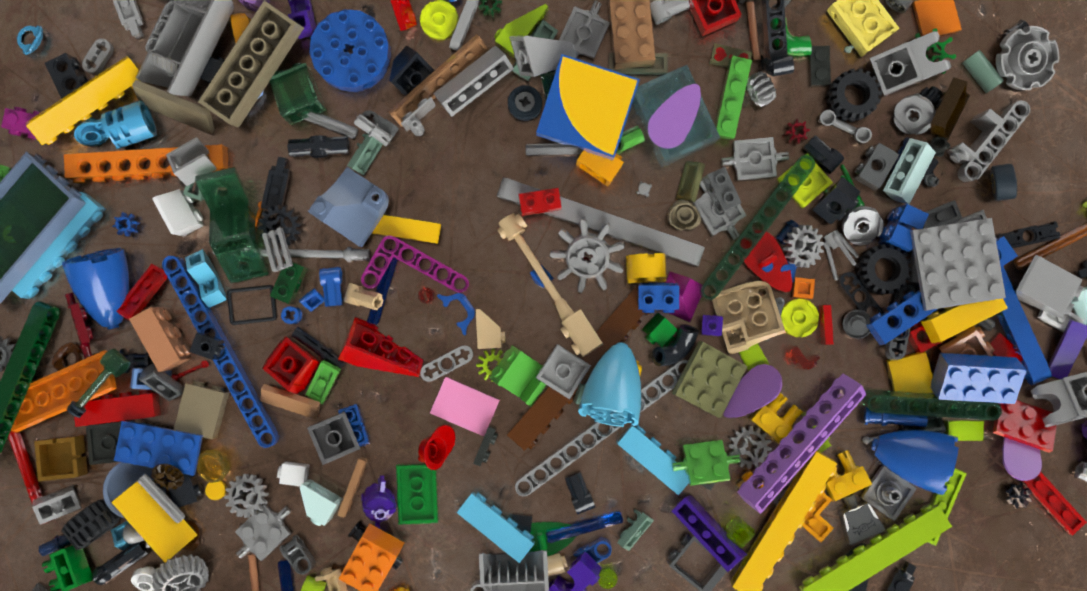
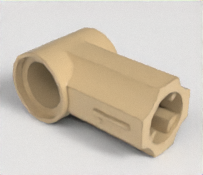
[343,283,383,310]

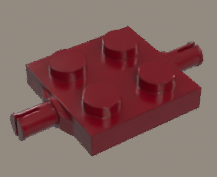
[65,293,93,359]

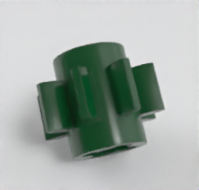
[478,0,502,18]

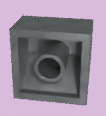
[307,412,360,465]

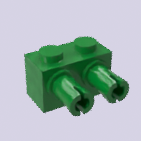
[42,545,93,591]

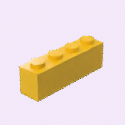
[921,298,1007,343]

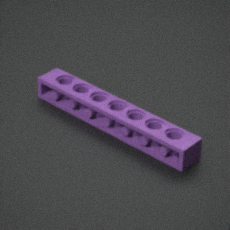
[737,373,866,514]

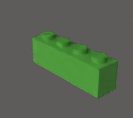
[712,56,752,140]

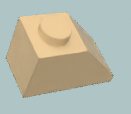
[476,309,506,349]

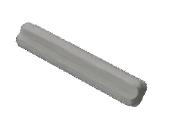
[302,108,358,139]
[525,143,583,156]
[138,474,185,523]

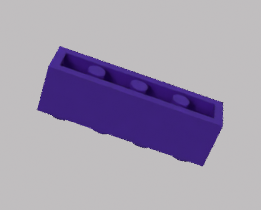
[672,495,747,572]

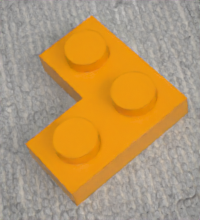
[803,492,834,542]

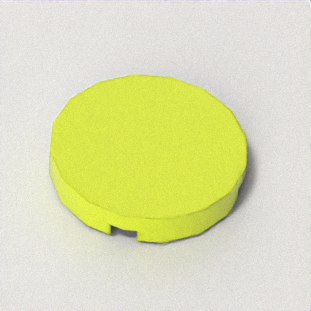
[420,0,459,40]
[781,299,819,337]

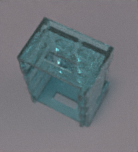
[632,65,720,168]

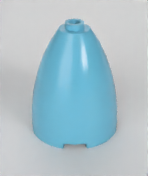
[578,343,641,427]

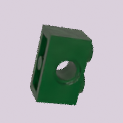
[270,261,309,304]

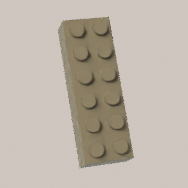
[198,1,304,127]

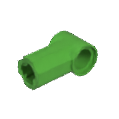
[616,125,645,154]

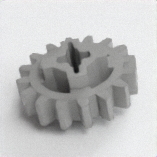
[783,225,824,268]
[728,425,772,469]
[224,474,269,518]

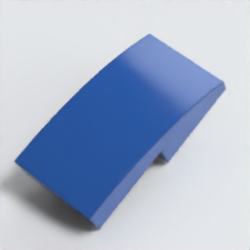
[338,404,370,447]

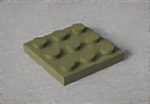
[672,340,748,418]

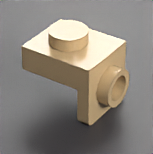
[314,567,348,591]

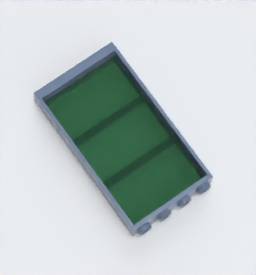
[0,151,86,304]

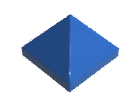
[530,264,554,288]
[299,288,324,312]

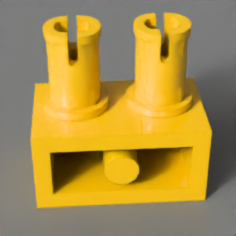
[748,393,803,444]
[825,450,872,502]

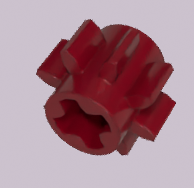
[784,119,810,144]

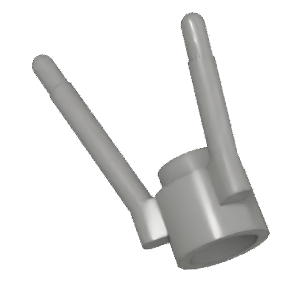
[823,230,859,281]

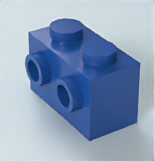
[638,283,679,313]

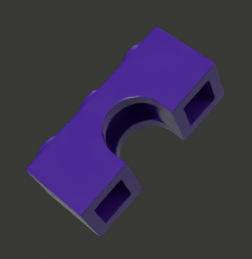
[288,0,316,39]
[549,551,602,591]

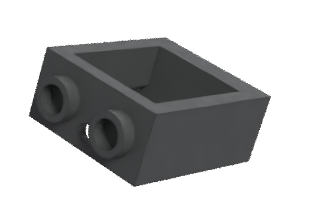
[667,533,727,591]

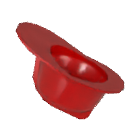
[418,425,456,470]

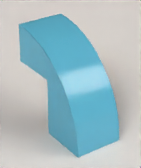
[185,249,227,308]

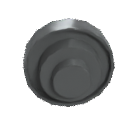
[843,309,871,339]

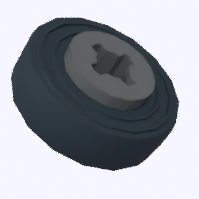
[508,85,542,121]

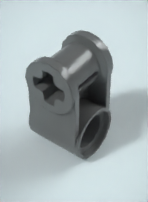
[362,110,399,145]
[279,535,315,575]

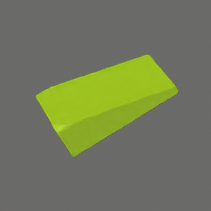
[943,420,984,441]

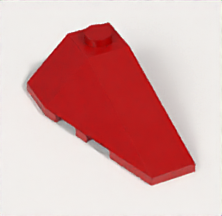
[338,317,423,377]

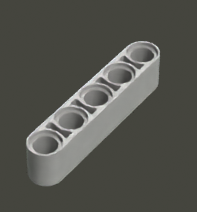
[957,100,1030,182]

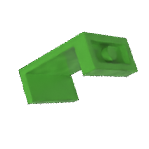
[489,345,546,407]

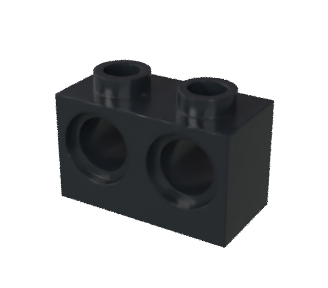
[45,53,88,98]

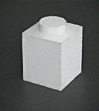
[277,461,310,486]

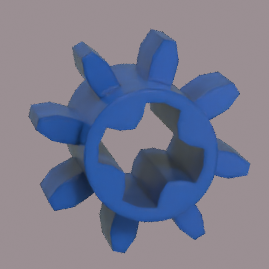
[112,212,140,237]

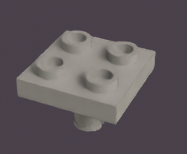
[860,465,917,521]

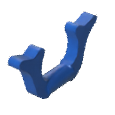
[437,293,476,335]

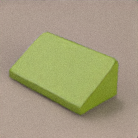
[738,343,770,371]

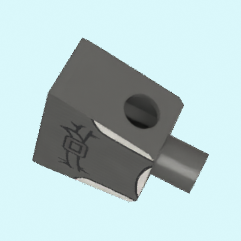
[838,493,886,545]

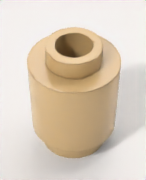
[547,553,568,578]

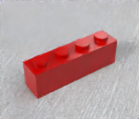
[74,389,161,427]

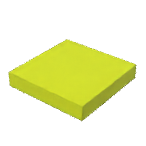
[777,153,833,209]

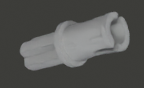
[354,114,393,146]

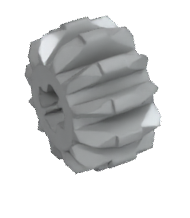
[746,71,776,107]

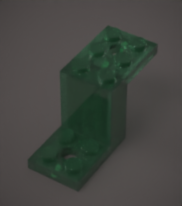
[195,167,269,283]

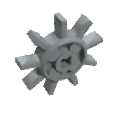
[550,218,625,293]

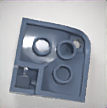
[308,167,389,248]

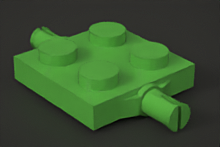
[672,440,740,486]

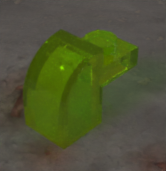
[724,516,755,549]

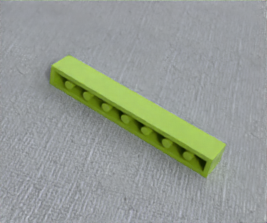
[799,504,952,591]

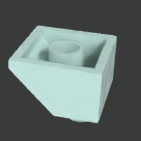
[300,479,343,526]

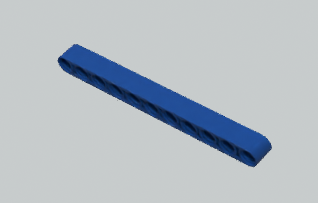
[162,256,279,448]

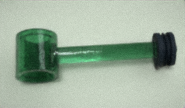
[67,348,130,418]

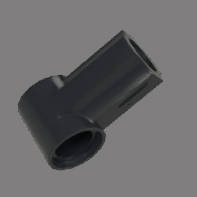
[803,135,844,174]
[565,472,596,515]

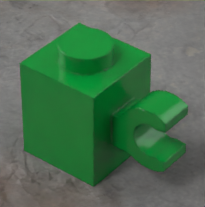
[642,312,678,347]

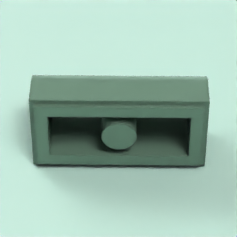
[962,50,1004,93]

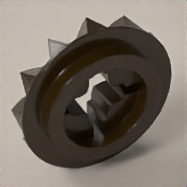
[151,464,184,490]

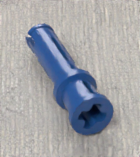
[864,407,928,427]

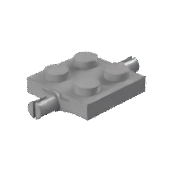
[559,1,610,60]
[721,137,789,181]
[693,181,747,240]
[235,504,292,561]

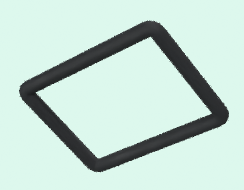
[227,285,277,325]

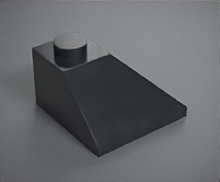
[389,45,435,96]

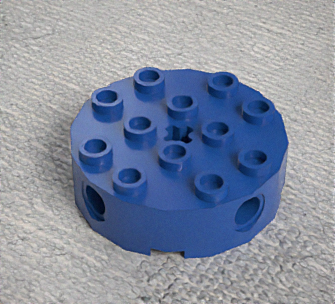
[309,9,391,92]

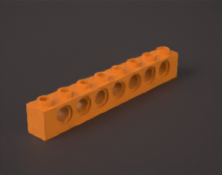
[64,144,229,183]

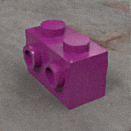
[1,106,41,140]

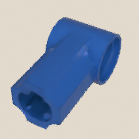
[319,267,343,307]

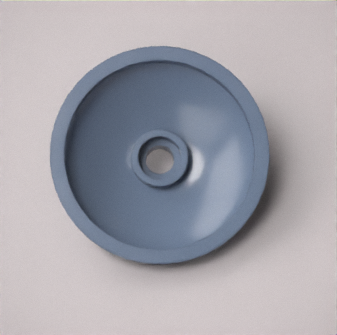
[103,462,166,518]

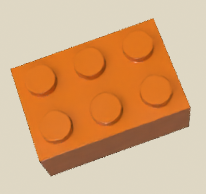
[339,523,404,591]

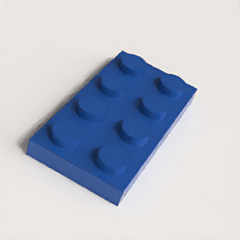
[114,420,203,476]

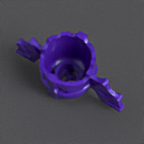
[361,475,396,529]

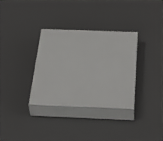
[536,344,591,399]

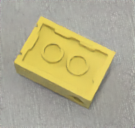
[826,0,900,57]

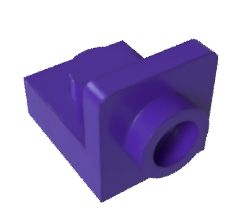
[702,315,723,336]

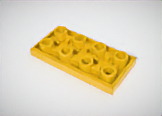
[111,481,197,563]

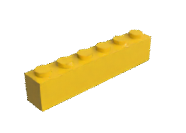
[25,56,142,145]

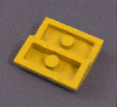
[886,351,933,401]

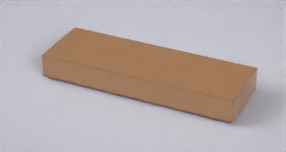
[260,384,320,419]
[338,457,368,518]

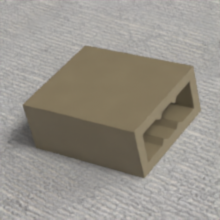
[173,380,229,439]

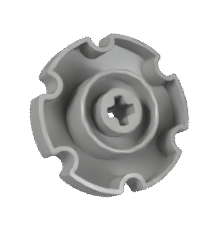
[996,26,1059,90]

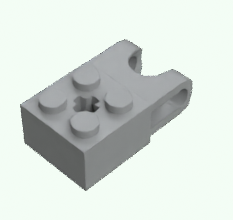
[870,31,952,96]
[1031,372,1087,427]

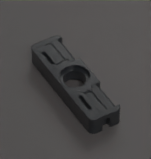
[995,221,1060,248]

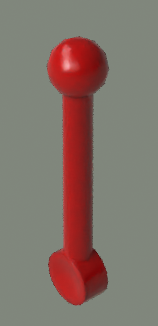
[171,360,209,381]

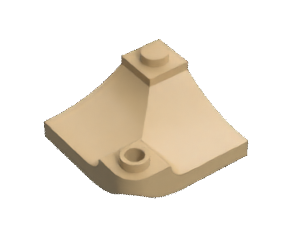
[710,281,786,355]

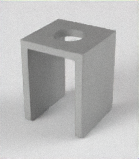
[166,138,217,186]

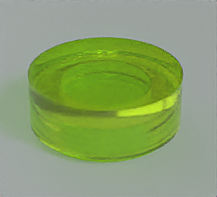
[598,568,618,589]

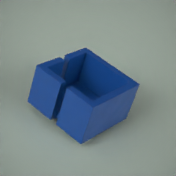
[878,204,929,252]

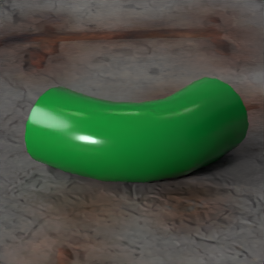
[770,17,812,56]

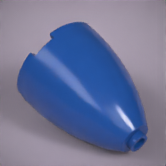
[62,248,129,330]
[871,430,959,495]

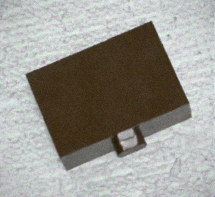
[931,77,970,141]

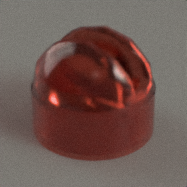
[418,287,434,304]

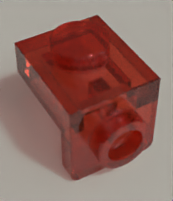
[786,346,820,370]

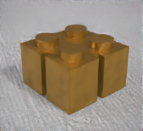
[34,435,88,482]

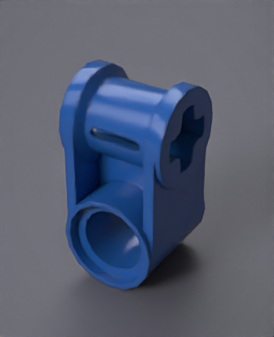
[573,537,612,563]

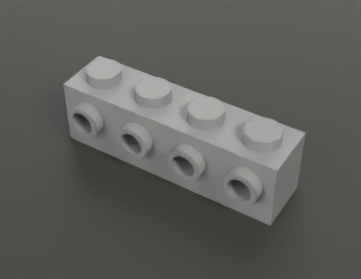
[433,46,514,117]

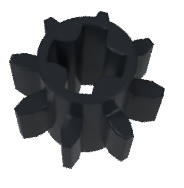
[919,86,943,110]
[1005,483,1033,509]

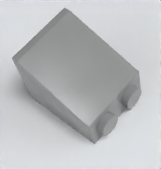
[509,36,577,77]
[1016,255,1084,319]

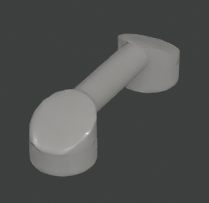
[819,110,872,143]

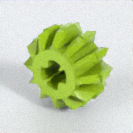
[476,348,503,382]

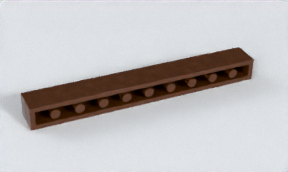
[507,285,649,451]

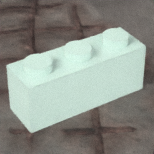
[883,138,936,204]

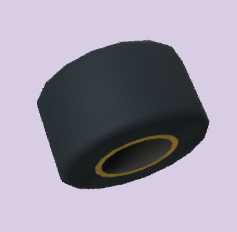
[990,164,1017,201]

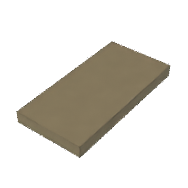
[132,80,215,135]

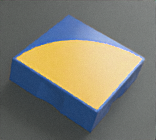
[536,54,640,160]

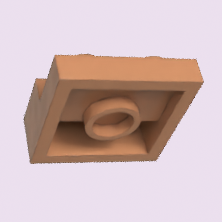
[939,326,995,356]

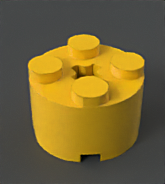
[626,253,667,284]

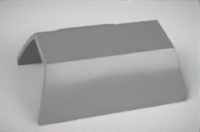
[136,0,234,96]
[470,550,549,591]

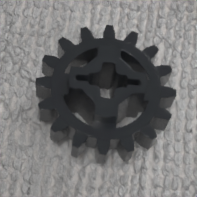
[258,204,302,248]

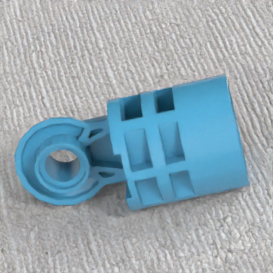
[74,100,157,149]

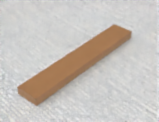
[388,34,489,127]

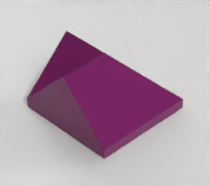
[661,271,705,323]

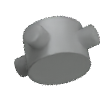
[636,181,652,197]

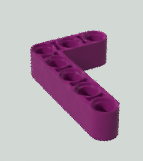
[361,236,469,293]

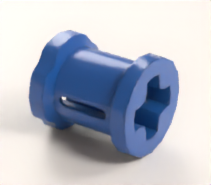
[281,306,303,324]

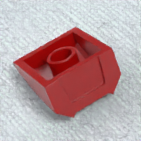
[262,337,320,394]

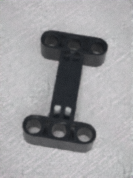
[760,0,794,76]

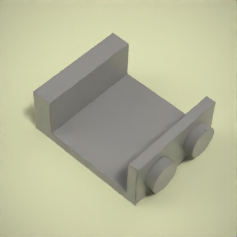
[946,109,1006,164]

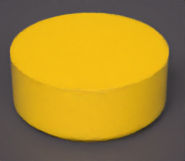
[205,480,227,500]

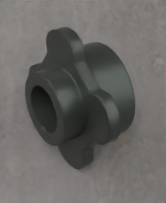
[929,136,951,157]

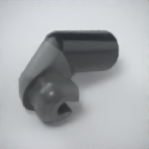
[923,158,939,187]

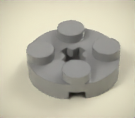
[894,94,936,135]
[842,206,883,245]

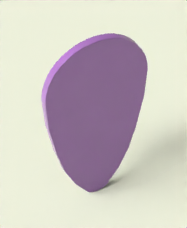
[648,84,701,149]
[723,364,782,418]
[1002,437,1042,481]

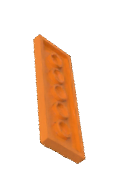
[11,350,117,432]

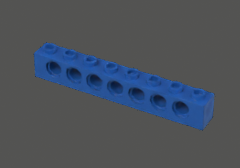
[866,236,1018,345]

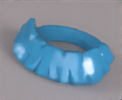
[17,25,43,55]

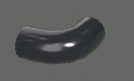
[652,324,699,367]

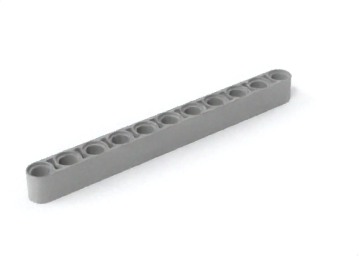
[496,177,705,267]
[515,360,688,496]

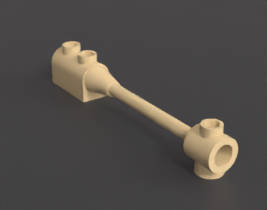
[497,213,603,357]

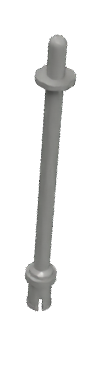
[212,243,370,262]

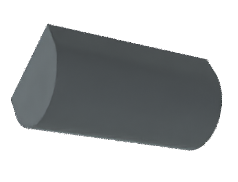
[139,364,184,401]

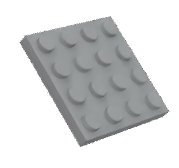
[910,218,1006,311]

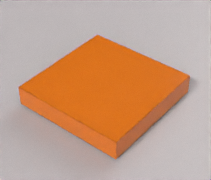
[912,0,962,36]

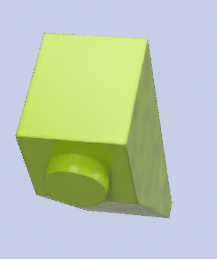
[494,4,548,59]

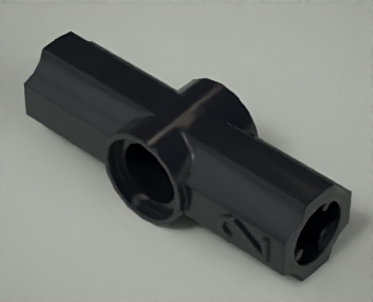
[287,135,350,158]

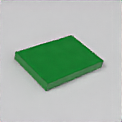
[396,463,439,525]

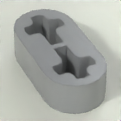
[82,39,114,75]

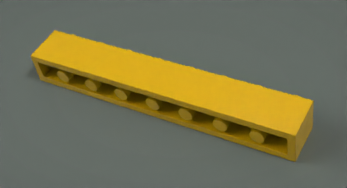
[730,450,837,591]

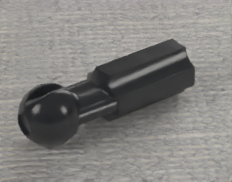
[92,541,150,585]

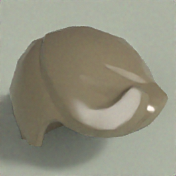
[667,199,701,230]

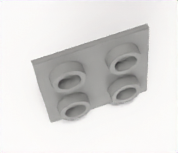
[401,97,436,136]

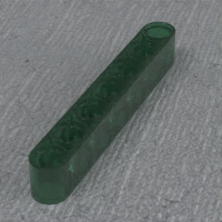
[861,390,1002,420]

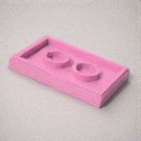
[430,377,500,436]

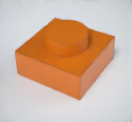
[792,277,815,299]

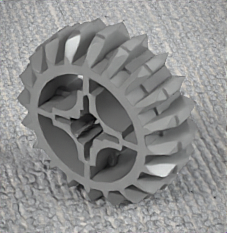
[152,554,209,591]

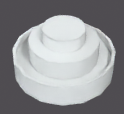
[131,566,155,591]

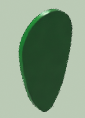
[528,522,578,557]

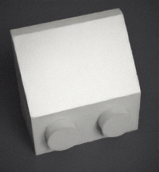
[152,189,204,237]

